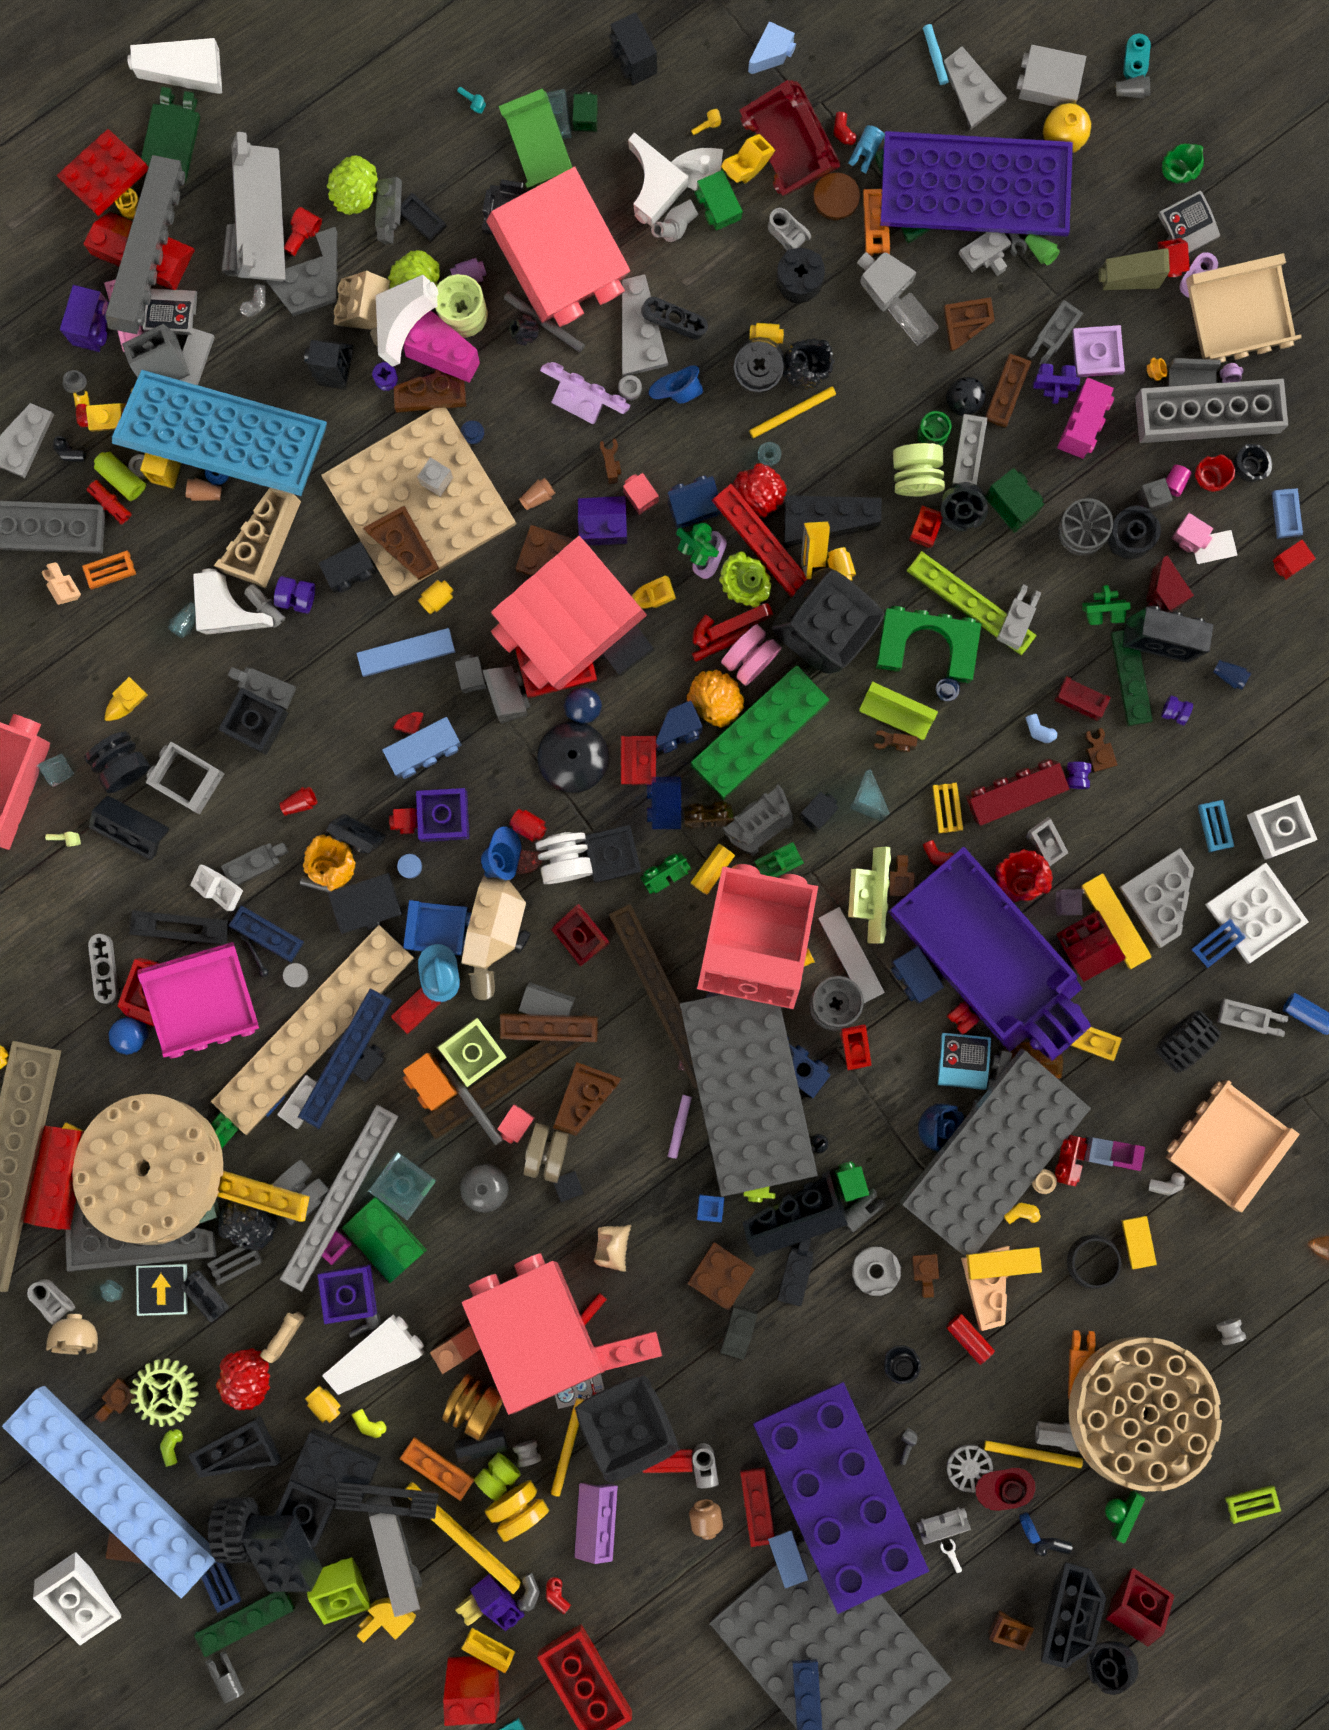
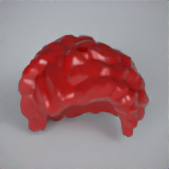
[732,463,787,517]
[995,849,1053,902]
[216,1348,270,1411]

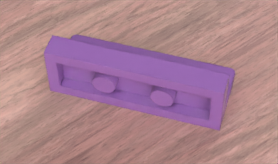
[575,1483,618,1564]

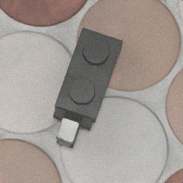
[375,177,402,245]
[228,667,296,709]
[221,843,289,886]

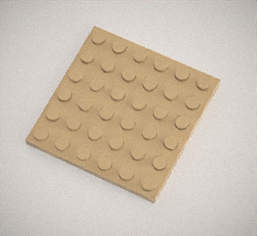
[321,408,516,597]

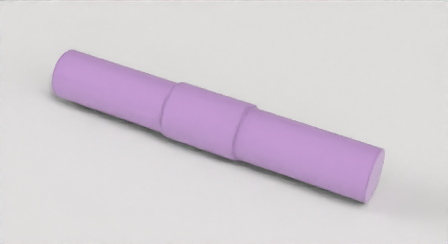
[667,1095,692,1159]

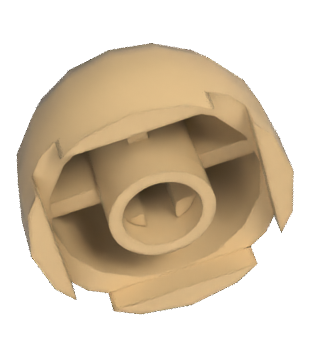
[46,1314,98,1355]

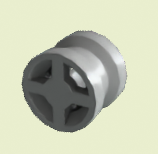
[1216,1318,1246,1345]
[513,1440,542,1467]

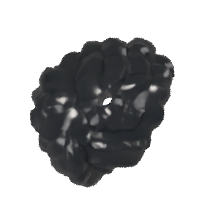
[783,338,835,390]
[218,1200,278,1250]

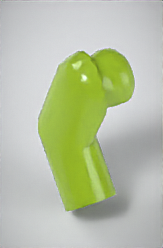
[160,1429,183,1467]

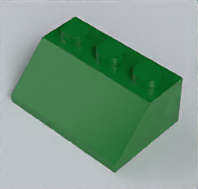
[342,1196,427,1283]

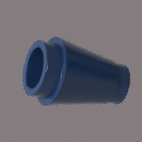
[1213,660,1252,690]

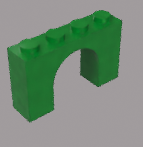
[876,606,982,684]

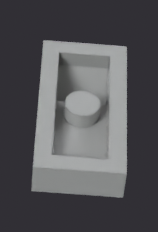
[1026,817,1068,866]

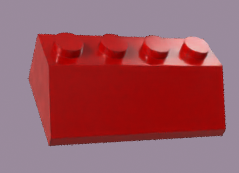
[84,211,195,290]
[23,1126,84,1230]

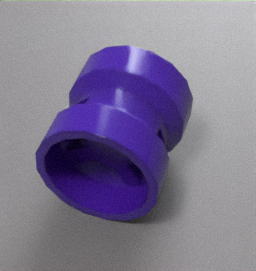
[1161,695,1193,726]
[1066,762,1092,789]

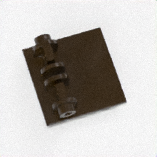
[683,801,734,829]

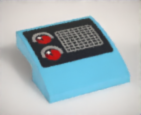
[938,1033,991,1090]

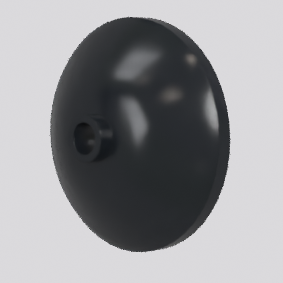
[537,721,609,793]

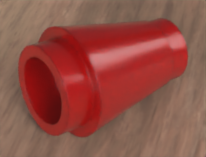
[279,787,317,816]

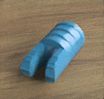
[848,125,884,174]

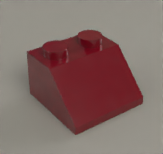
[1146,556,1194,613]
[1106,1568,1175,1647]

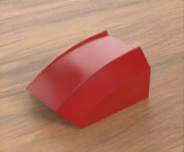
[118,958,159,1026]

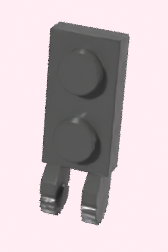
[1027,300,1083,365]

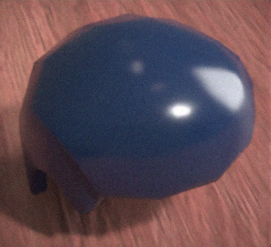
[563,688,602,724]

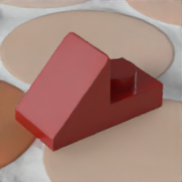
[909,505,943,548]
[840,1024,872,1070]

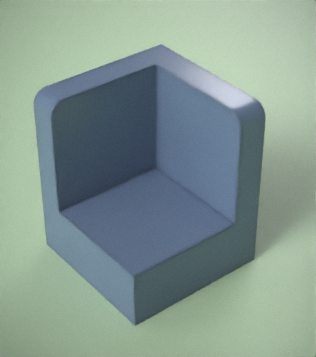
[1084,1137,1113,1166]

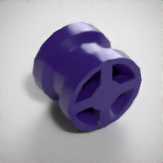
[372,362,398,391]

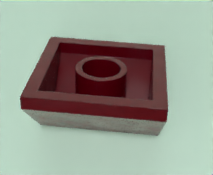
[551,904,610,967]

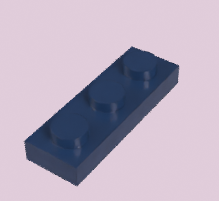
[792,1659,822,1730]

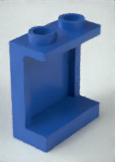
[404,900,472,956]

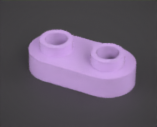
[1180,253,1218,297]
[693,531,727,579]

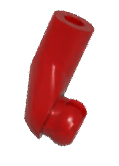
[833,112,857,145]
[693,615,714,649]
[923,840,954,867]
[546,1577,571,1615]

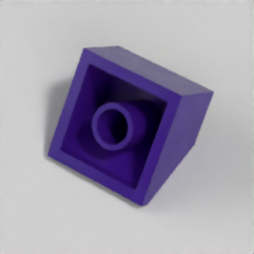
[578,496,627,546]

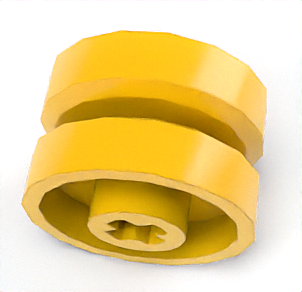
[485,1480,549,1542]

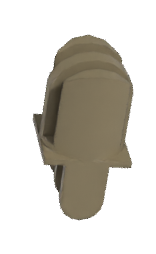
[468,967,495,1001]

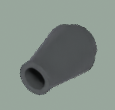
[1116,74,1150,99]

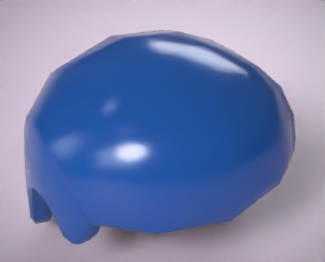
[109,1016,149,1055]

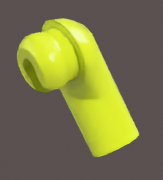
[352,1409,386,1438]

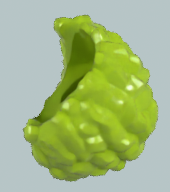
[327,155,378,215]
[388,250,440,289]
[719,551,771,608]

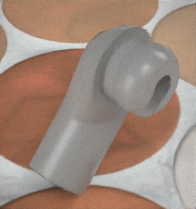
[1149,1173,1185,1196]

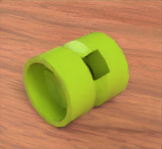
[474,1453,521,1501]

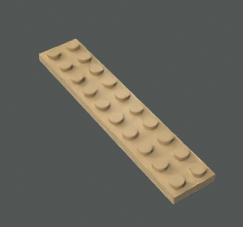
[211,925,415,1135]

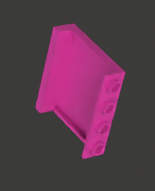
[138,942,259,1059]

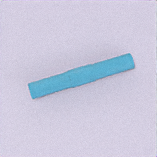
[923,24,949,85]

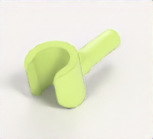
[45,832,81,847]

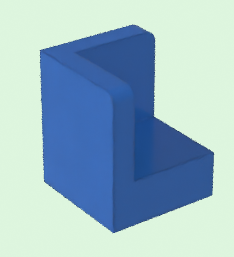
[697,1194,724,1222]

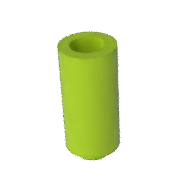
[94,452,146,501]

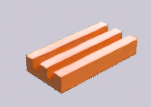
[82,551,136,590]

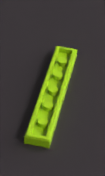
[907,551,1037,656]

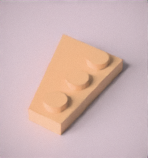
[961,1246,1010,1331]

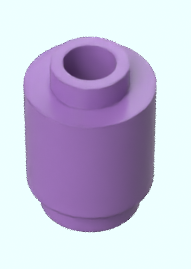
[450,258,486,283]

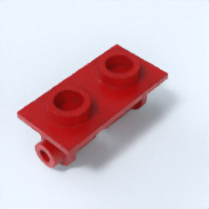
[1055,1135,1088,1186]

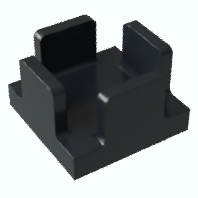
[482,179,528,234]

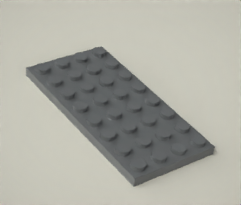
[680,994,818,1197]
[899,1049,1091,1257]

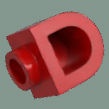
[389,808,418,834]

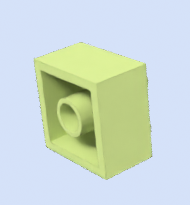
[436,1018,506,1087]

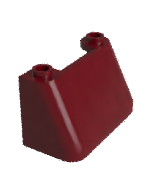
[739,80,840,196]

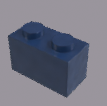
[891,946,944,1003]

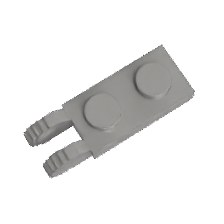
[996,584,1041,650]
[1217,999,1288,1037]

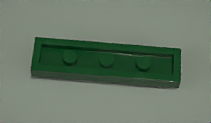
[1111,630,1153,727]
[194,1592,295,1657]

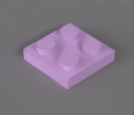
[1072,325,1125,377]

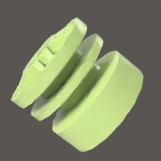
[436,274,488,338]
[893,443,945,496]

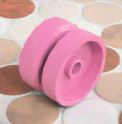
[721,625,782,686]

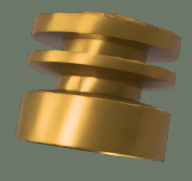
[442,1374,503,1441]

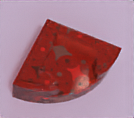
[517,850,543,874]

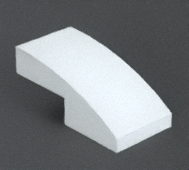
[191,865,243,911]

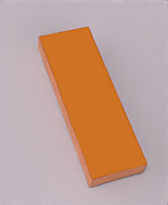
[400,1437,474,1501]

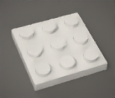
[1205,863,1308,964]

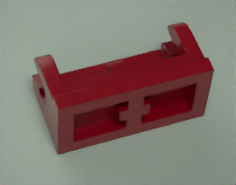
[1054,676,1111,721]

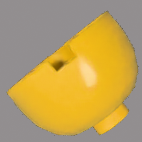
[1043,103,1091,153]

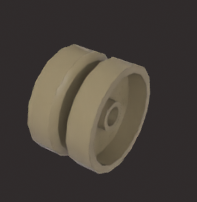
[523,1123,569,1183]

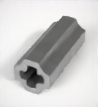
[222,224,238,277]

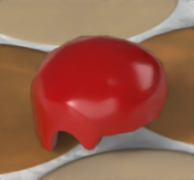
[1195,454,1235,492]

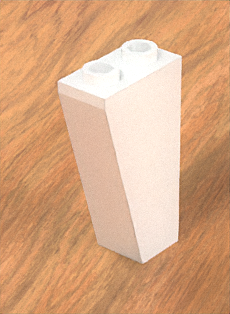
[323,1314,424,1395]

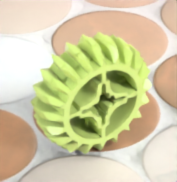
[130,1358,198,1427]

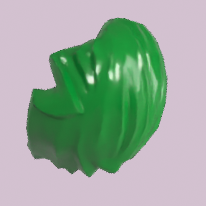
[1162,143,1204,184]

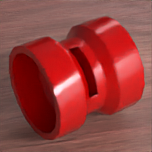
[947,1000,980,1035]

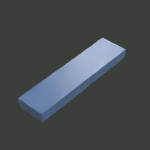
[357,628,455,677]

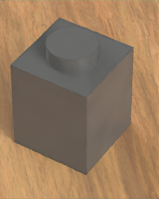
[1136,478,1173,512]
[455,655,487,693]

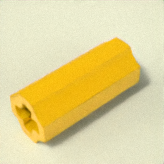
[691,844,735,895]

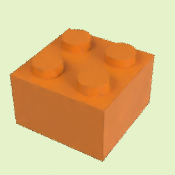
[403,1053,458,1111]

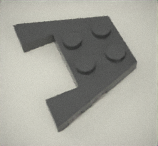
[265,227,338,316]

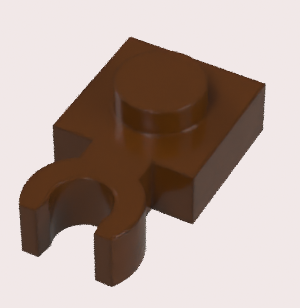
[1085,728,1117,773]

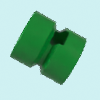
[917,411,952,447]

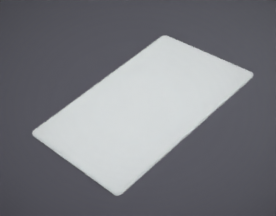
[1195,530,1237,564]

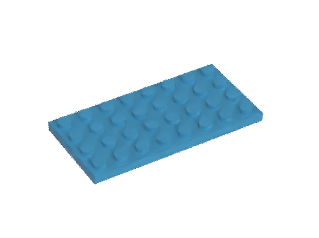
[112,370,327,496]

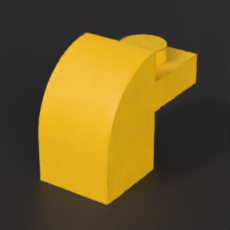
[721,134,775,183]
[357,1597,416,1643]

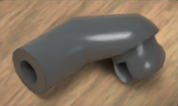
[517,1572,540,1612]

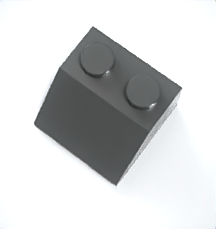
[483,666,530,724]

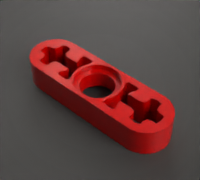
[706,603,774,643]

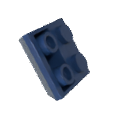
[668,476,722,530]
[656,701,703,754]

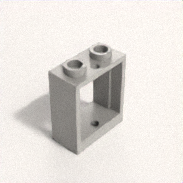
[145,742,224,814]

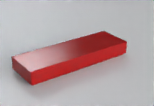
[740,1467,774,1547]

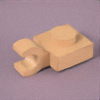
[42,562,81,605]

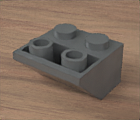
[122,324,190,380]

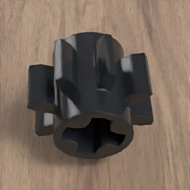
[509,314,539,346]

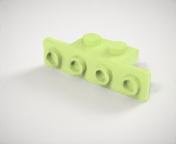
[848,847,891,944]

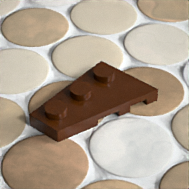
[394,370,467,412]
[362,506,440,580]

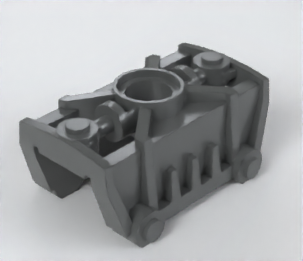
[723,785,794,856]

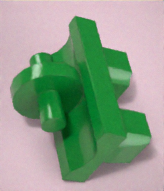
[676,523,719,566]
[1082,585,1130,625]
[754,842,804,877]

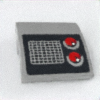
[1158,191,1220,253]
[143,289,197,335]

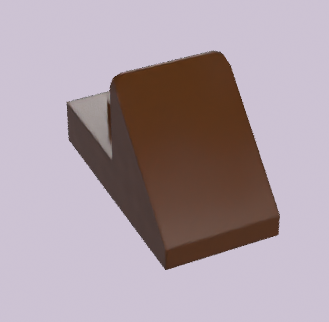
[988,1610,1035,1651]

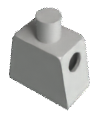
[857,252,916,312]

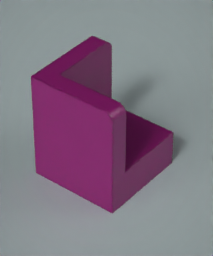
[1110,1141,1145,1171]
[322,1229,352,1265]

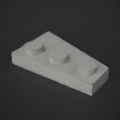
[943,47,1007,130]
[0,403,54,478]

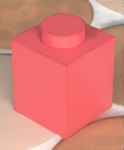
[623,473,659,515]
[497,1105,535,1144]

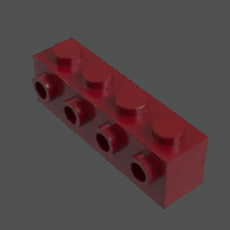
[965,759,1070,826]

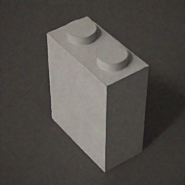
[1016,45,1087,107]

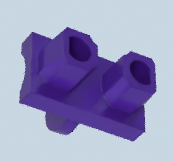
[1033,364,1080,404]

